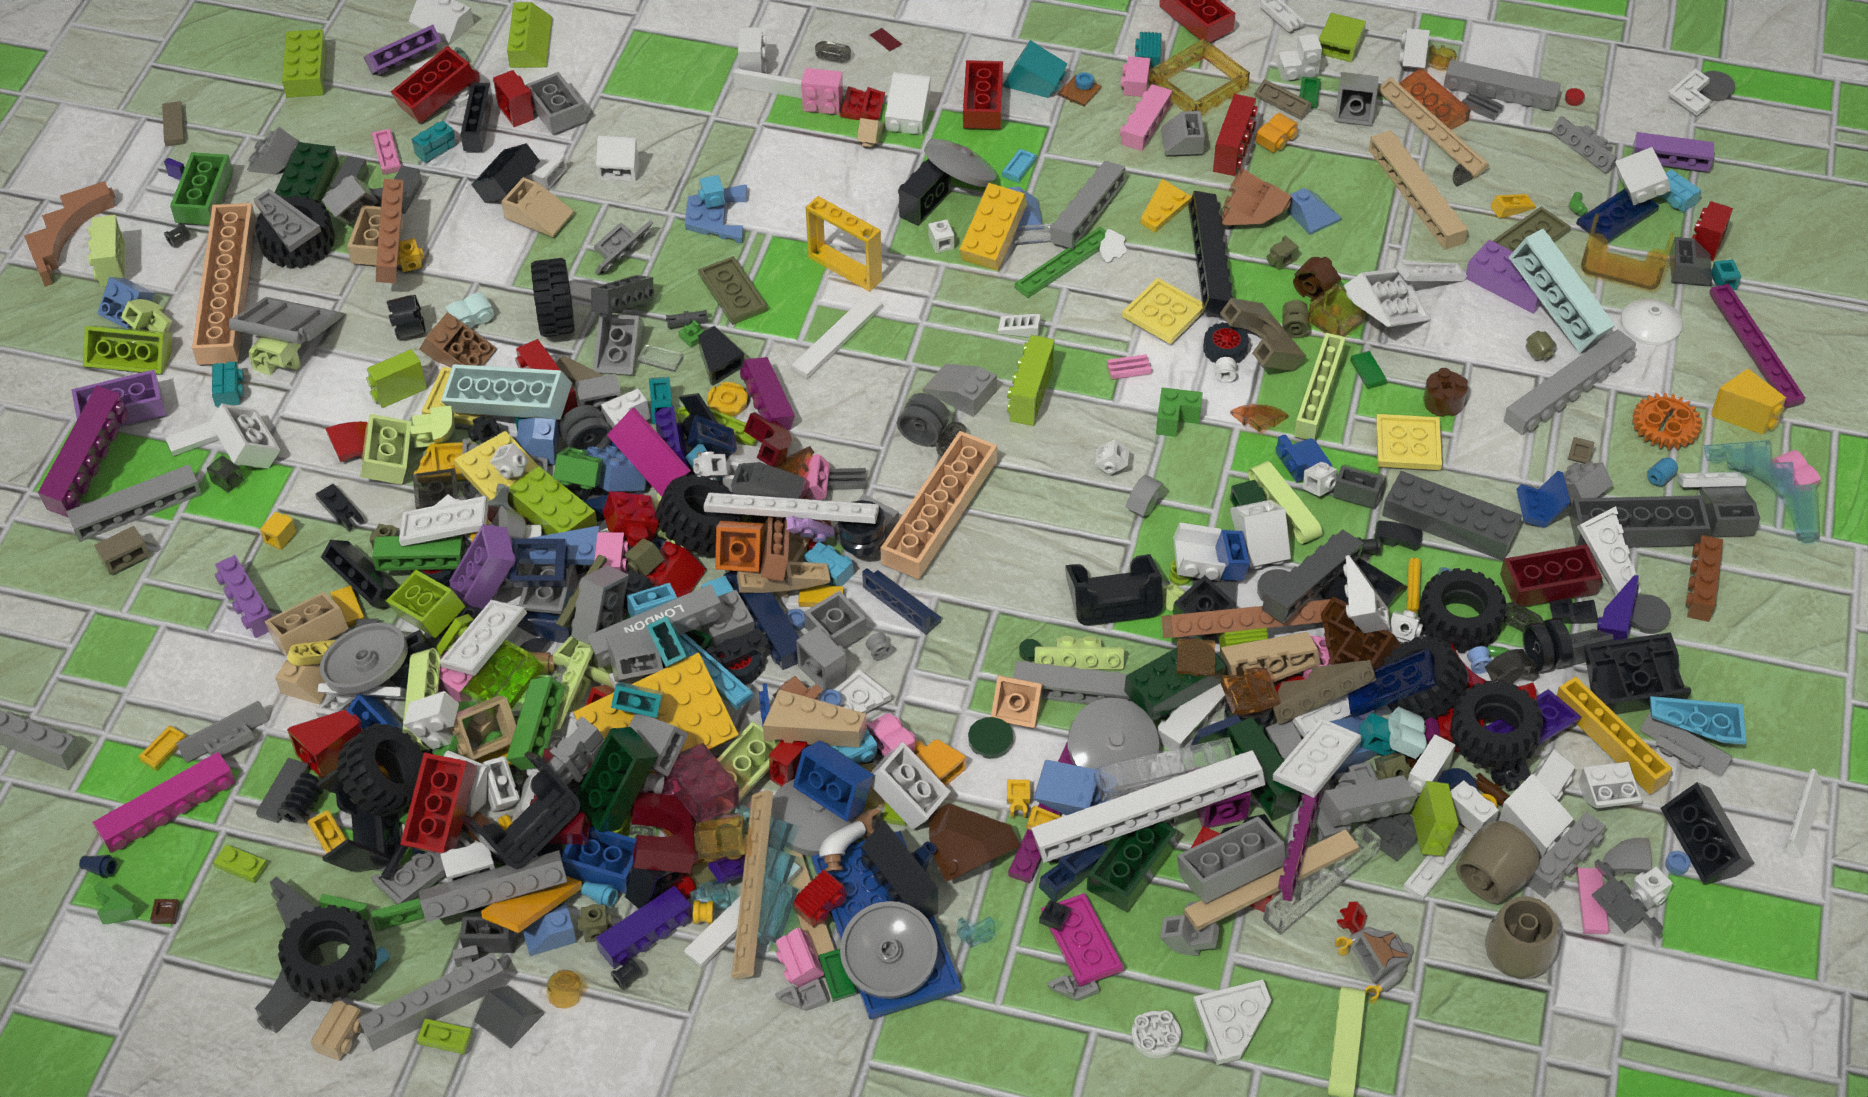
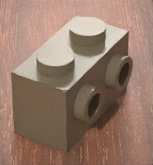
[94,526,150,575]

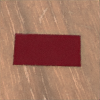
[869,28,902,51]

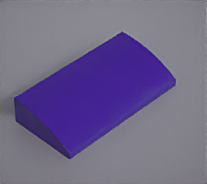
[1485,689,1582,746]

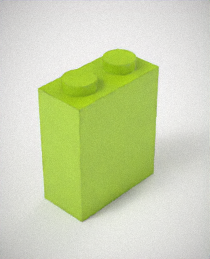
[1319,13,1366,63]
[366,349,427,408]
[1412,781,1458,857]

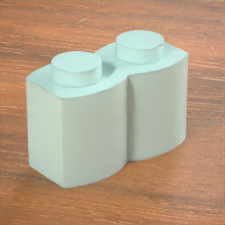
[446,292,494,329]
[1388,706,1427,759]

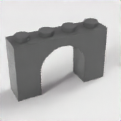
[330,156,422,214]

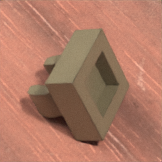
[1568,437,1594,463]

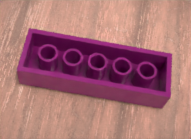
[38,385,128,518]

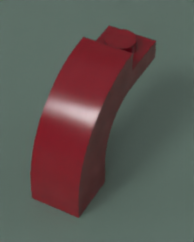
[744,412,792,467]

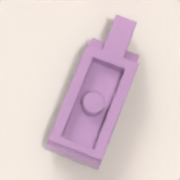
[786,516,834,542]

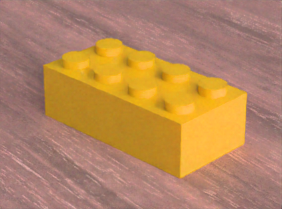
[959,183,1027,271]

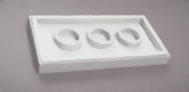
[399,496,489,546]
[439,600,527,676]
[1273,718,1361,798]

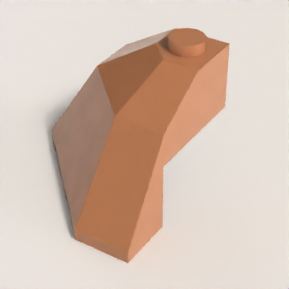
[1220,168,1291,225]

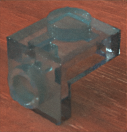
[690,881,731,910]
[957,916,995,948]

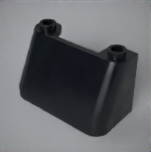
[1065,554,1163,625]

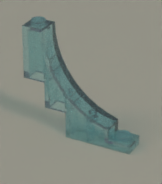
[1704,440,1820,543]
[735,804,798,945]

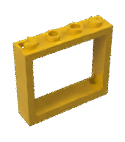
[805,196,882,292]

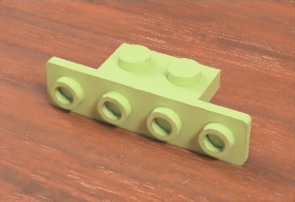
[1034,636,1124,669]
[553,648,593,730]

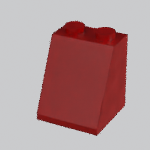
[287,710,362,779]

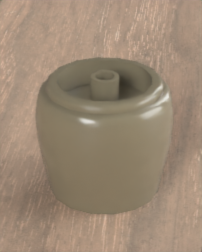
[1456,821,1539,904]
[1485,896,1559,979]

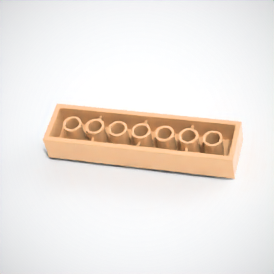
[880,431,997,579]

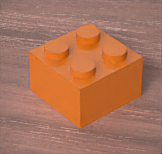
[715,521,764,572]

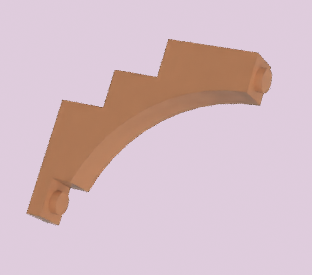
[24,181,116,287]

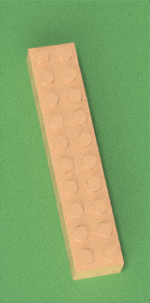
[192,203,256,365]

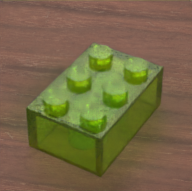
[461,639,545,716]

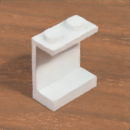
[1173,522,1226,581]

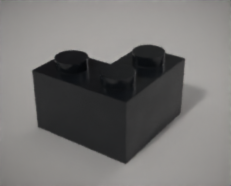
[390,629,433,689]
[625,866,684,909]

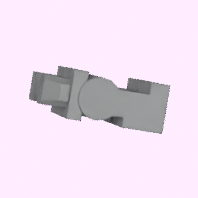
[547,716,605,785]

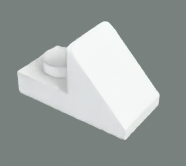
[316,695,354,718]

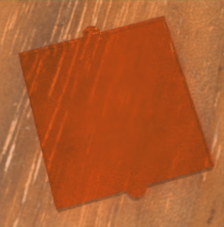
[1058,75,1102,107]
[1177,638,1215,676]

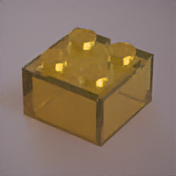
[1308,284,1366,337]
[694,816,747,862]

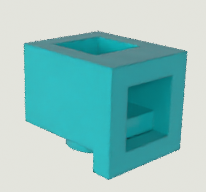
[1712,259,1741,290]

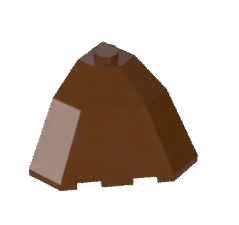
[1321,596,1401,675]
[929,803,1021,882]

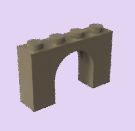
[1220,298,1306,371]

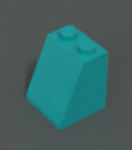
[1003,40,1068,98]

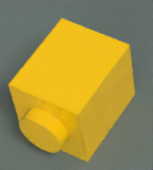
[260,512,297,550]

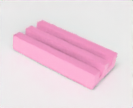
[1107,354,1151,380]

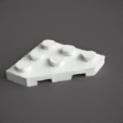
[1193,980,1271,1065]

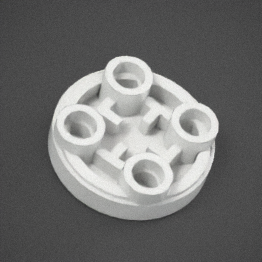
[1131,1010,1181,1059]

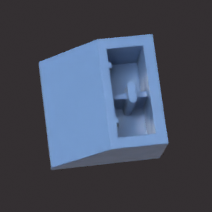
[97,277,155,329]

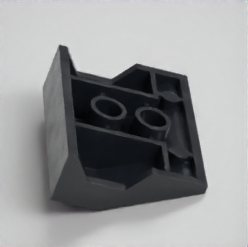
[1319,558,1408,609]
[1584,632,1692,714]

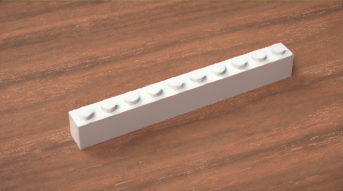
[1031,750,1265,863]

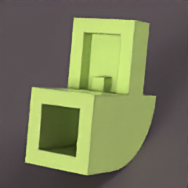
[121,299,173,332]

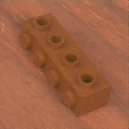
[1685,535,1723,622]

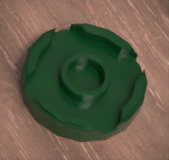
[968,717,1013,759]

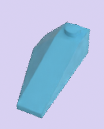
[1650,696,1746,745]

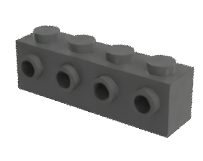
[591,275,655,317]

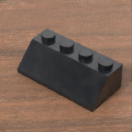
[1661,782,1755,885]
[860,820,938,919]

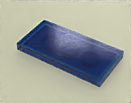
[1576,189,1659,245]
[1348,648,1437,718]

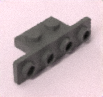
[1592,859,1663,939]

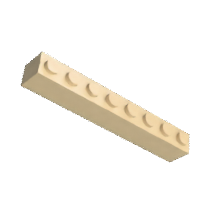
[1369,130,1468,250]

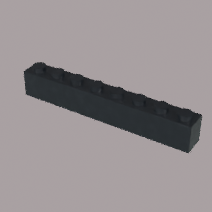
[1188,191,1234,315]

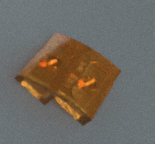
[775,446,815,476]
[1220,668,1280,715]

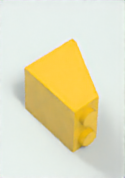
[1711,368,1786,435]

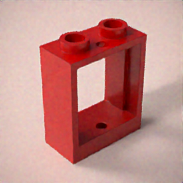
[769,740,812,787]

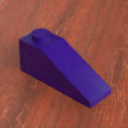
[1597,575,1639,640]

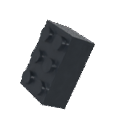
[471,143,540,203]
[898,159,951,226]

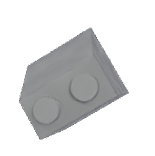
[1334,72,1379,126]

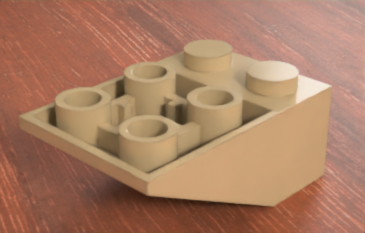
[501,177,574,237]

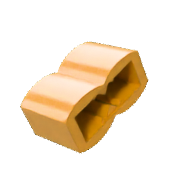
[1256,112,1298,153]

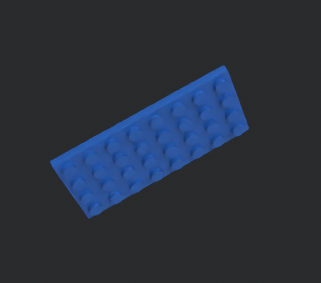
[811,830,962,1020]

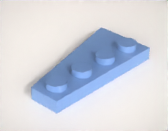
[511,526,600,565]

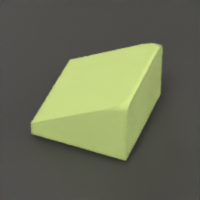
[1162,583,1185,611]

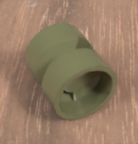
[1282,300,1309,338]

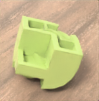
[249,337,301,376]
[410,406,455,448]

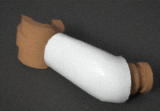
[819,809,882,873]

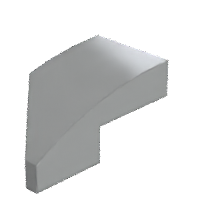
[1047,975,1100,1001]
[775,978,829,1011]

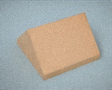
[991,675,1042,728]

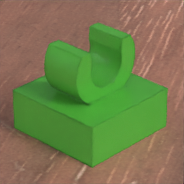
[678,320,704,348]

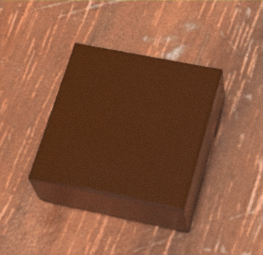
[150,899,180,924]

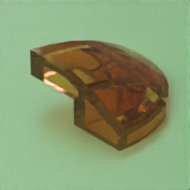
[1230,404,1289,432]

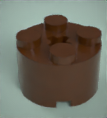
[1293,257,1341,303]
[1423,368,1468,417]

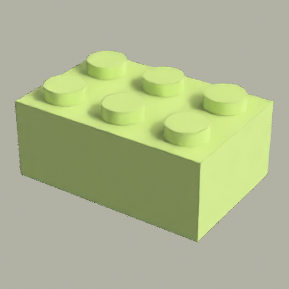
[88,215,125,287]
[360,414,412,485]

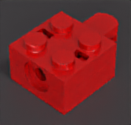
[603,491,659,547]

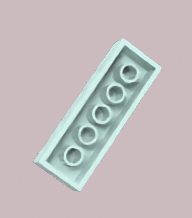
[1508,229,1615,354]
[441,364,572,420]

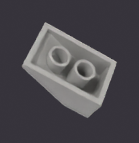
[593,314,644,376]
[923,364,997,417]
[518,564,578,614]

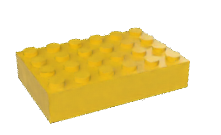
[573,653,739,773]

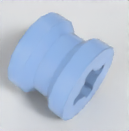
[1467,646,1494,674]

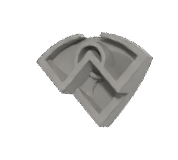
[1602,838,1651,877]

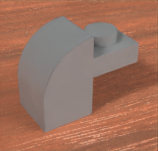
[1125,474,1168,516]
[491,505,525,541]
[1160,915,1219,956]

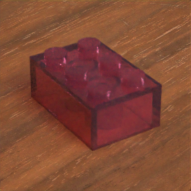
[664,743,739,824]

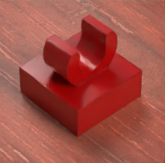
[1336,902,1367,934]

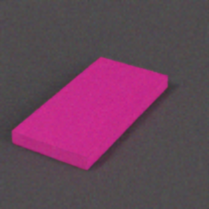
[607,407,691,497]
[1041,893,1123,987]

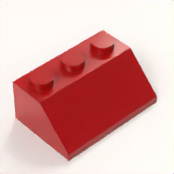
[646,541,706,598]

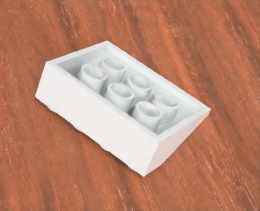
[1344,269,1430,327]

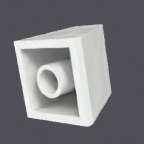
[885,72,931,135]
[1230,500,1291,569]
[1499,774,1574,859]

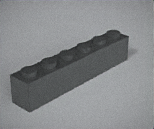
[1262,529,1364,623]

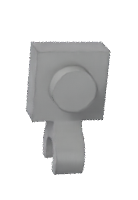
[1333,762,1378,787]

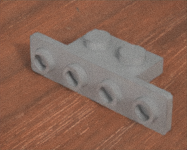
[1551,116,1617,173]
[594,220,653,275]
[176,701,268,762]
[1640,712,1732,776]

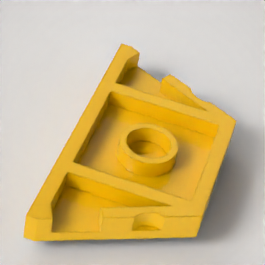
[413,442,474,482]

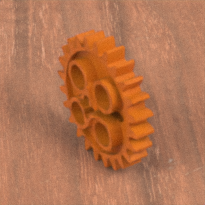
[1632,393,1702,450]

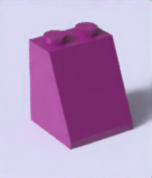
[1187,768,1251,828]

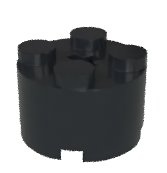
[387,294,426,340]

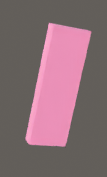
[372,129,401,175]
[1576,868,1609,934]

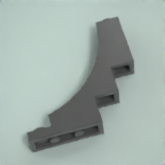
[255,876,324,1033]

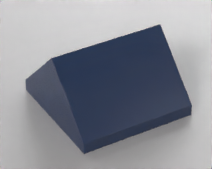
[687,415,737,458]

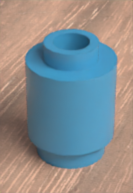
[1647,457,1678,486]

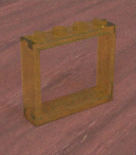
[1149,38,1250,115]

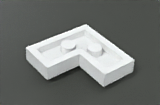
[1669,68,1710,116]

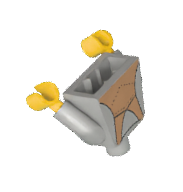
[1335,927,1413,1004]

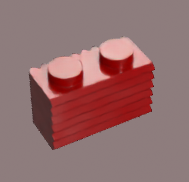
[790,870,847,927]

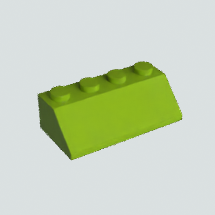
[507,2,552,68]
[83,325,173,374]

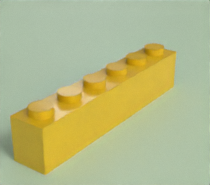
[1556,676,1673,795]

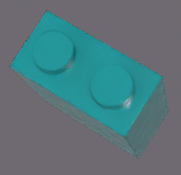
[646,616,690,667]

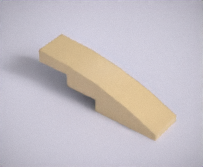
[737,561,830,593]

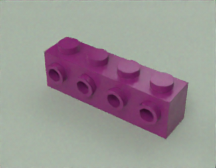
[740,357,795,430]

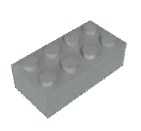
[1177,817,1286,904]

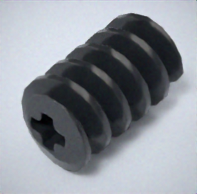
[277,772,324,824]

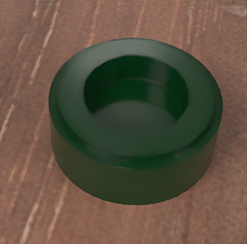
[1019,639,1041,661]

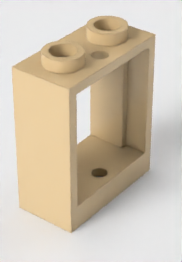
[450,695,516,760]

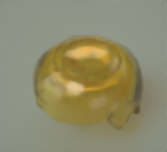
[1428,45,1457,69]
[546,969,583,1008]

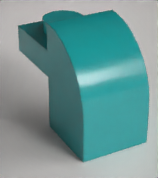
[649,376,673,424]

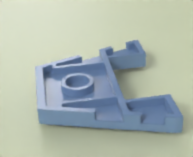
[685,185,747,243]

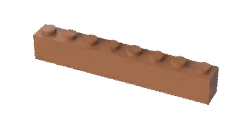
[1161,599,1331,638]

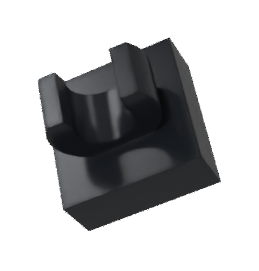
[1039,900,1071,931]

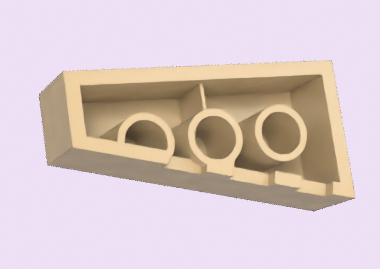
[1221,632,1320,685]
[763,689,867,748]

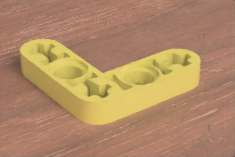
[287,640,336,666]

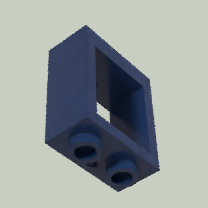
[507,539,568,587]

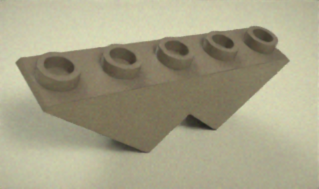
[1272,660,1376,724]

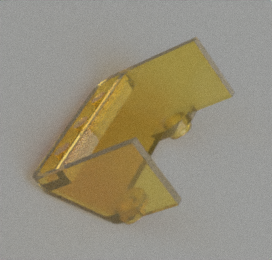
[1581,212,1675,290]

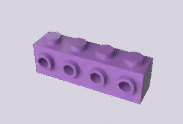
[363,25,441,75]
[1632,132,1714,172]
[215,555,272,638]

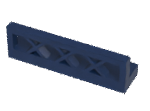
[862,568,941,635]

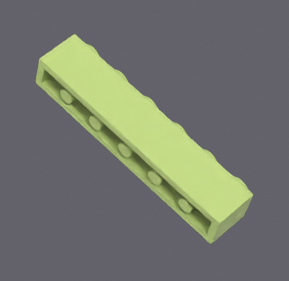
[1294,333,1346,440]

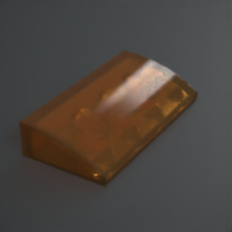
[1399,68,1471,130]

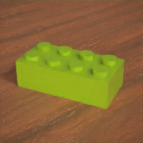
[282,29,327,98]
[1007,335,1055,426]
[508,466,597,535]

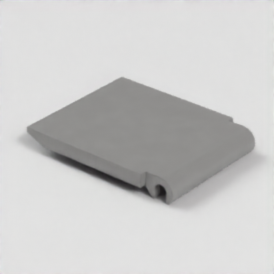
[229,297,345,344]

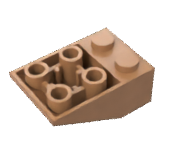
[419,312,497,368]

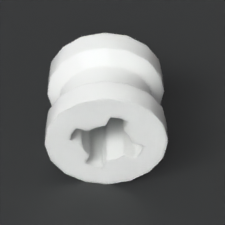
[1215,357,1236,383]

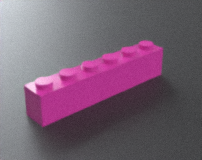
[92,752,236,853]

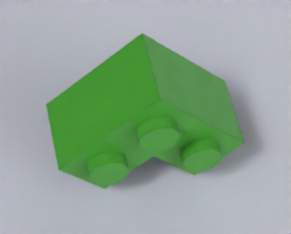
[1156,387,1203,437]
[553,447,604,489]

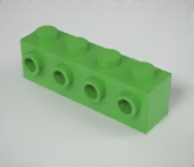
[372,535,465,571]
[506,676,565,770]

